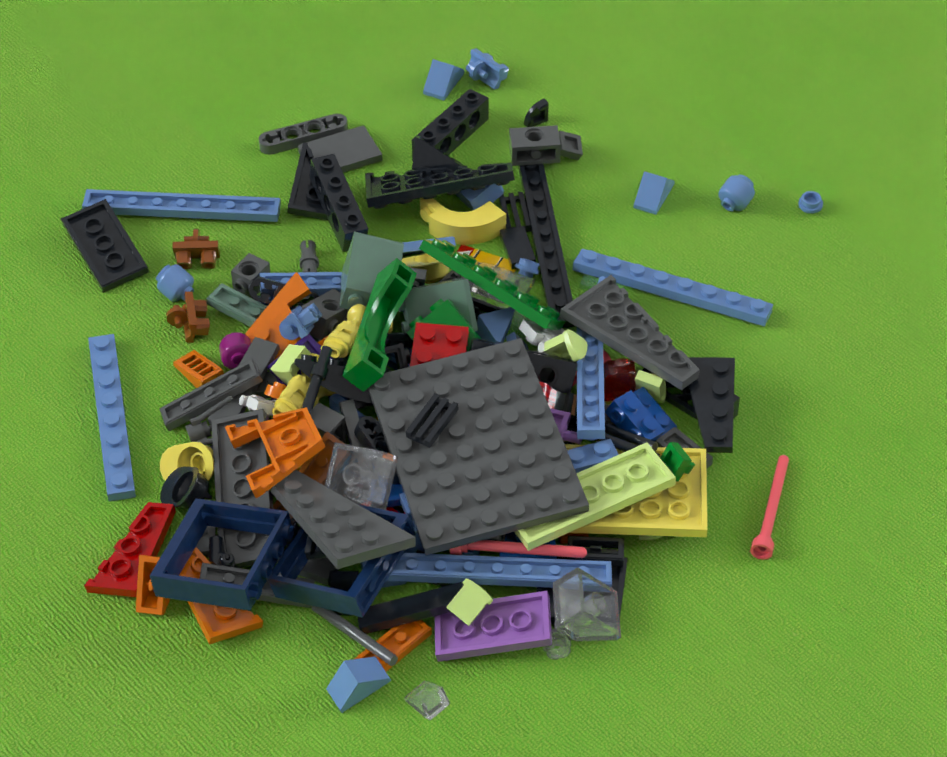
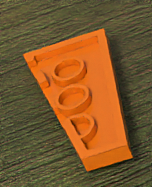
[179,547,263,645]

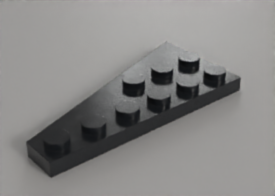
[365,163,515,209]

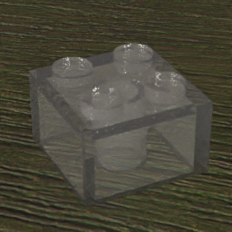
[325,442,398,510]

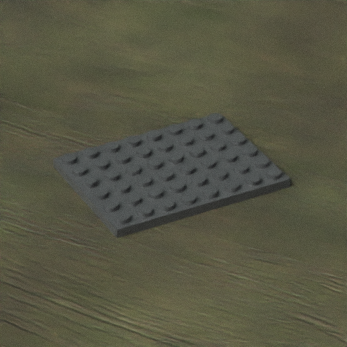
[368,338,589,556]

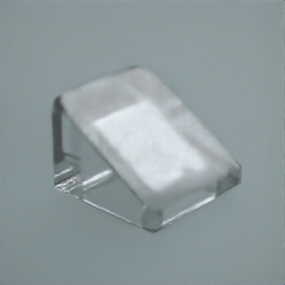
[404,681,450,720]

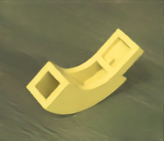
[420,198,506,245]

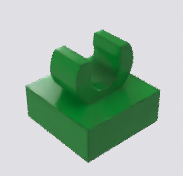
[660,442,695,482]

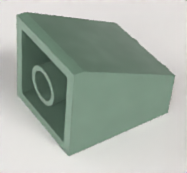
[340,232,404,310]
[399,278,478,333]

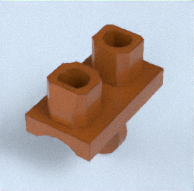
[172,229,220,269]
[166,291,210,343]

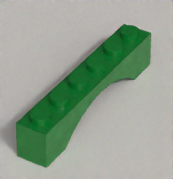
[343,258,417,392]

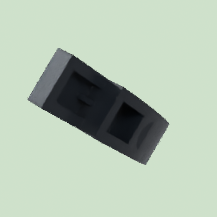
[294,354,371,403]

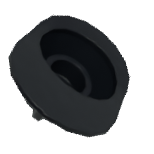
[160,466,212,510]

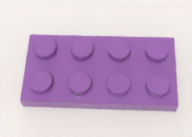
[435,591,552,662]

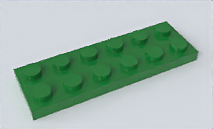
[419,238,566,330]

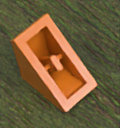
[136,555,170,615]

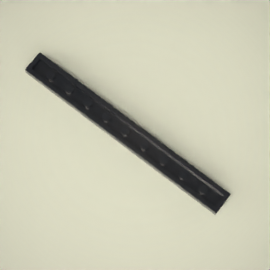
[518,164,576,328]

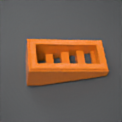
[173,350,224,388]

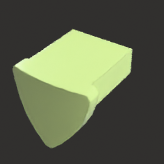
[544,330,588,362]
[270,344,311,385]
[635,370,667,403]
[446,578,493,626]

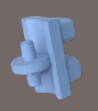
[466,48,509,89]
[279,302,322,340]

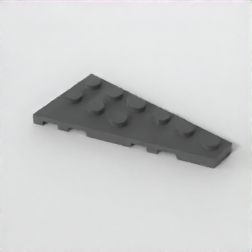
[560,275,699,390]
[269,470,416,569]

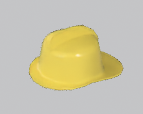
[402,253,450,284]
[160,442,214,481]

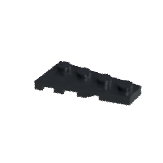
[688,357,735,453]

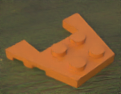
[245,272,329,361]
[225,407,325,498]

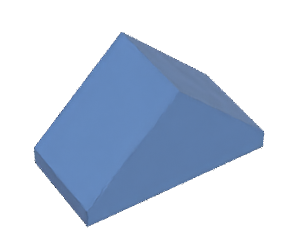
[423,59,464,101]
[634,171,675,215]
[456,184,504,210]
[476,307,515,343]
[326,657,391,713]

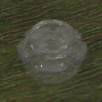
[543,632,571,660]

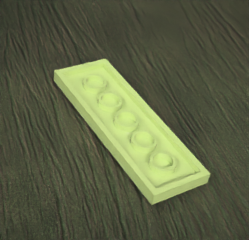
[514,442,676,551]

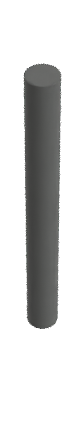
[312,606,398,666]

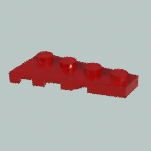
[84,502,176,597]

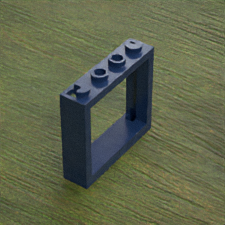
[150,499,294,611]
[268,504,416,617]

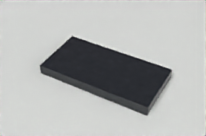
[61,199,149,293]

